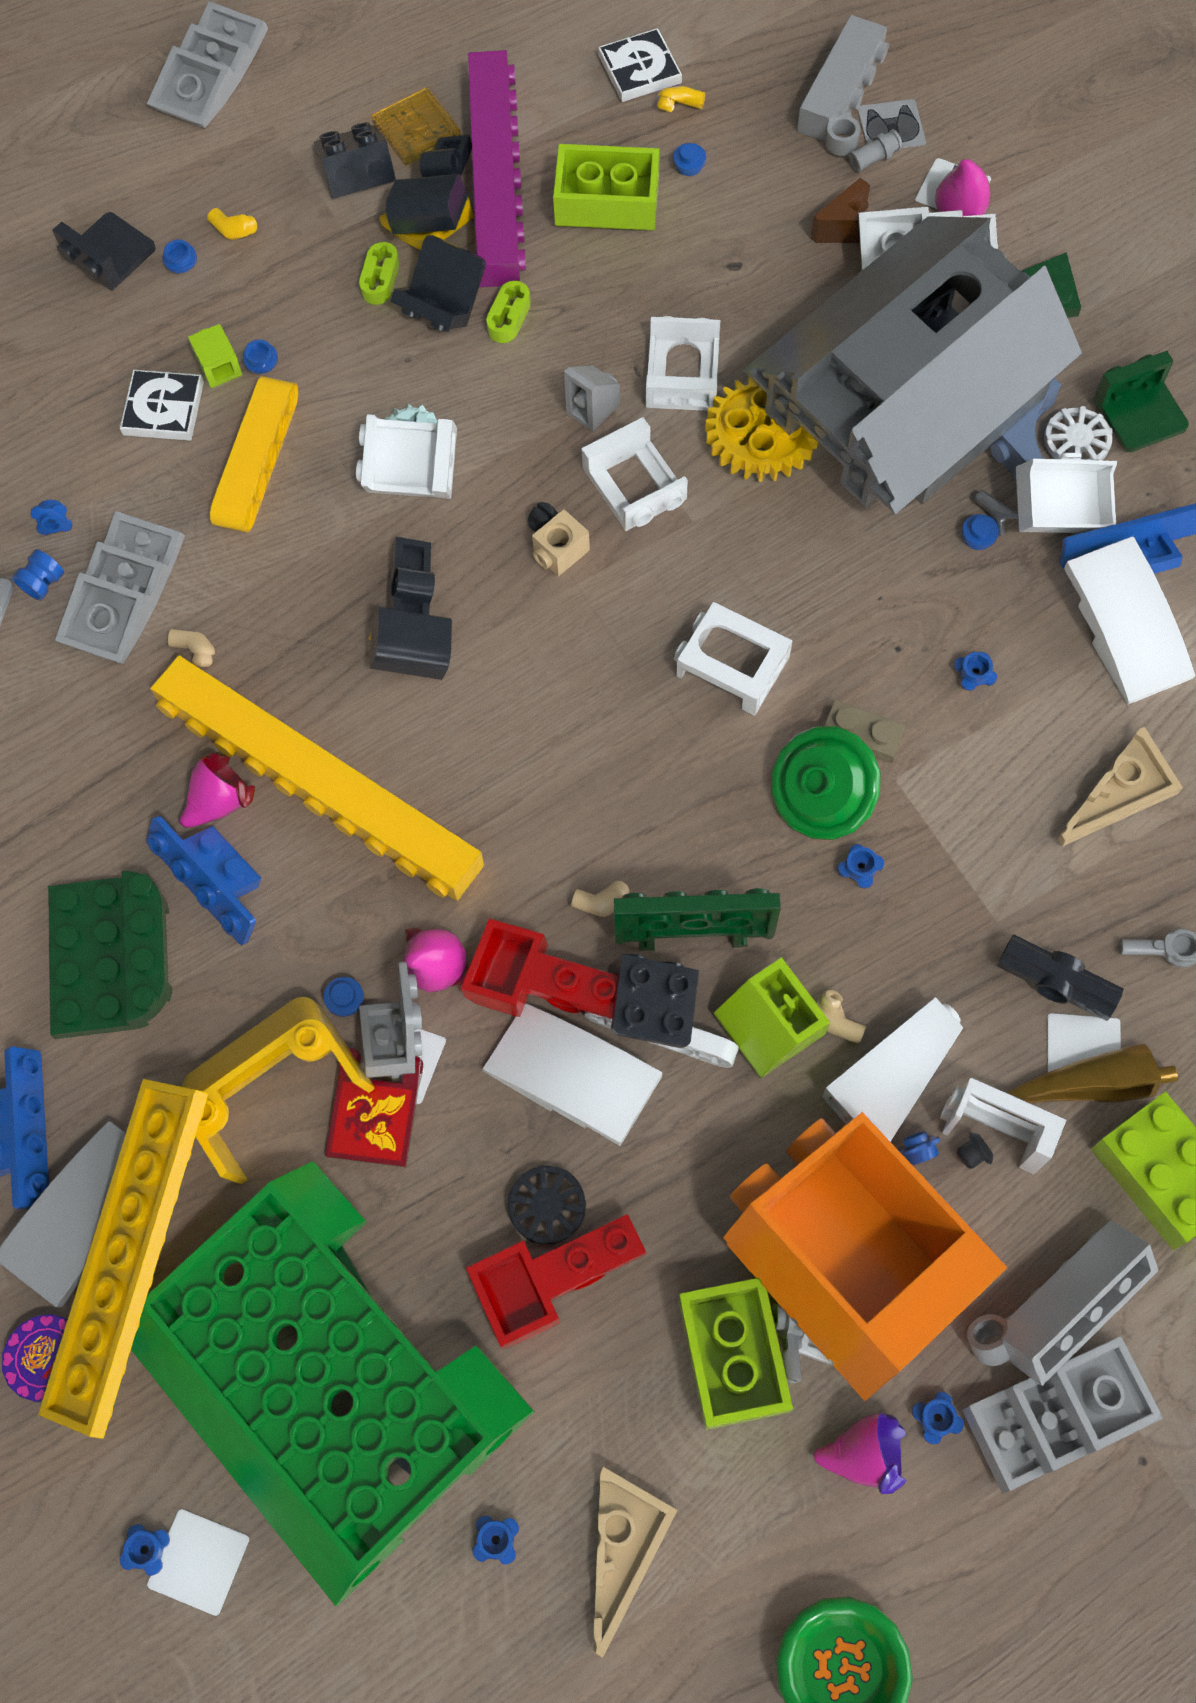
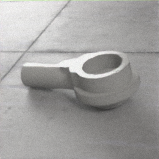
[1120,929,1196,968]
[771,1303,804,1383]

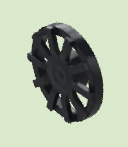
[508,1166,586,1245]

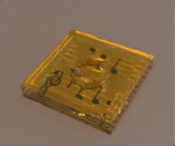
[371,87,461,166]

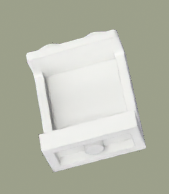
[356,414,457,499]

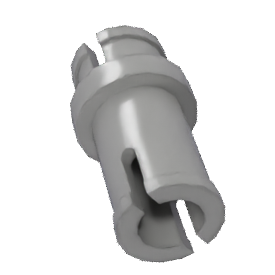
[849,129,903,173]

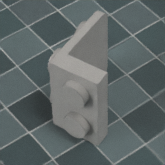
[359,961,422,1078]

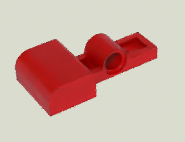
[461,918,618,1019]
[466,1214,646,1349]

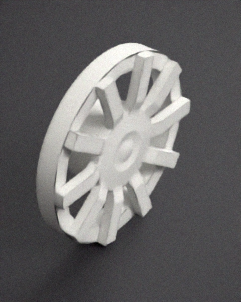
[1044,406,1113,461]

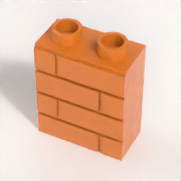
[723,1112,1008,1401]

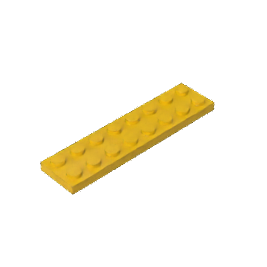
[38,1079,208,1439]

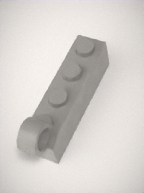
[797,15,889,156]
[967,1220,1158,1385]

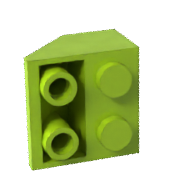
[714,957,830,1079]

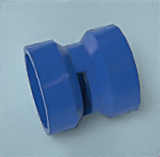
[12,549,64,601]

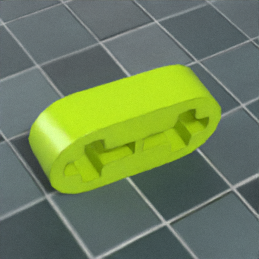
[359,242,399,305]
[486,281,531,343]

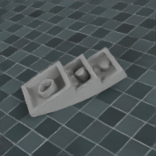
[147,1,268,128]
[55,511,185,664]
[0,1121,126,1307]
[962,1336,1163,1494]

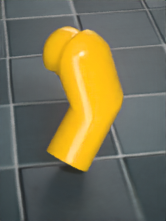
[657,86,706,112]
[207,208,257,240]

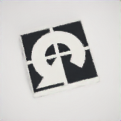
[598,28,682,102]
[120,370,204,441]

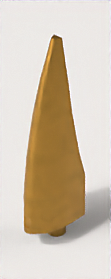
[993,1044,1178,1107]

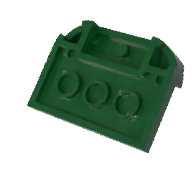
[48,871,172,1039]
[614,888,781,951]

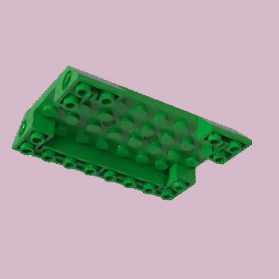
[131,1161,535,1607]

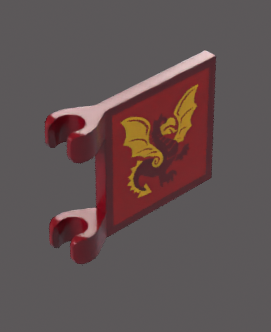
[325,1048,424,1168]

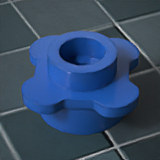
[31,500,72,535]
[954,652,997,691]
[838,844,884,889]
[898,1131,941,1165]
[912,1392,964,1445]
[473,1515,519,1565]
[120,1524,170,1576]

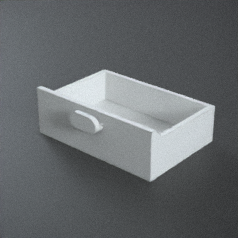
[1016,453,1117,533]

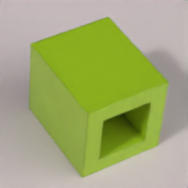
[188,324,243,388]

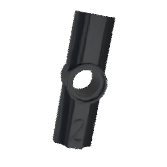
[997,934,1124,1021]

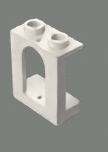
[646,316,721,411]
[582,417,688,531]
[674,602,792,716]
[940,1078,1066,1174]

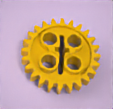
[705,377,818,482]

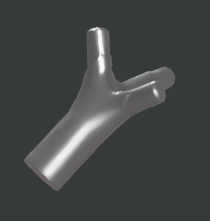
[974,490,1019,537]

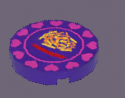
[2,1314,68,1403]

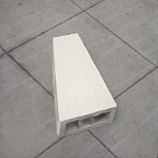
[822,997,963,1142]

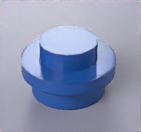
[673,143,706,176]
[162,239,197,273]
[243,340,278,374]
[962,514,999,550]
[324,977,364,1017]

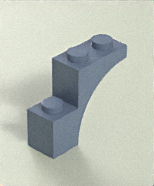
[988,378,1061,483]

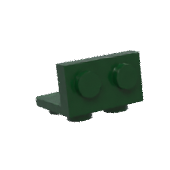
[1094,350,1189,452]

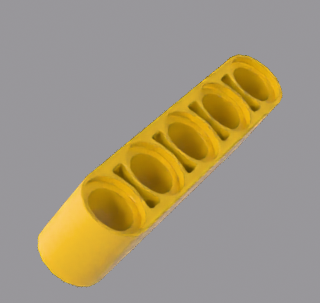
[210,376,298,532]

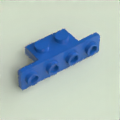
[1059,503,1196,574]
[146,816,262,946]
[0,1046,49,1210]

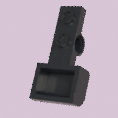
[386,135,472,235]
[370,536,452,680]

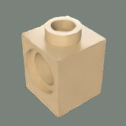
[532,509,590,577]

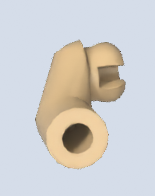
[168,629,215,667]

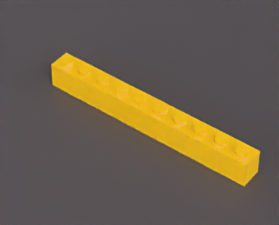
[150,655,484,901]

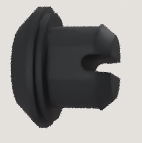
[528,502,558,532]
[957,1132,994,1169]

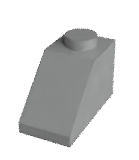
[564,365,620,432]

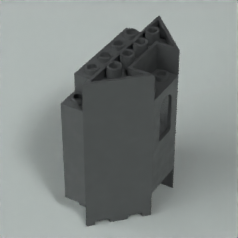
[743,216,1082,515]

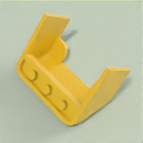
[182,997,375,1184]

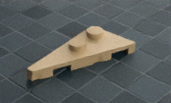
[1057,727,1183,847]
[593,1467,678,1658]

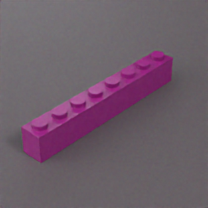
[468,50,526,288]

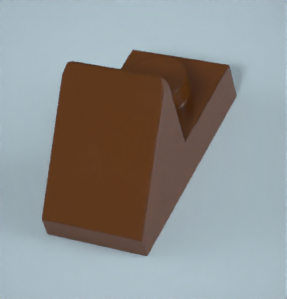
[811,178,870,243]

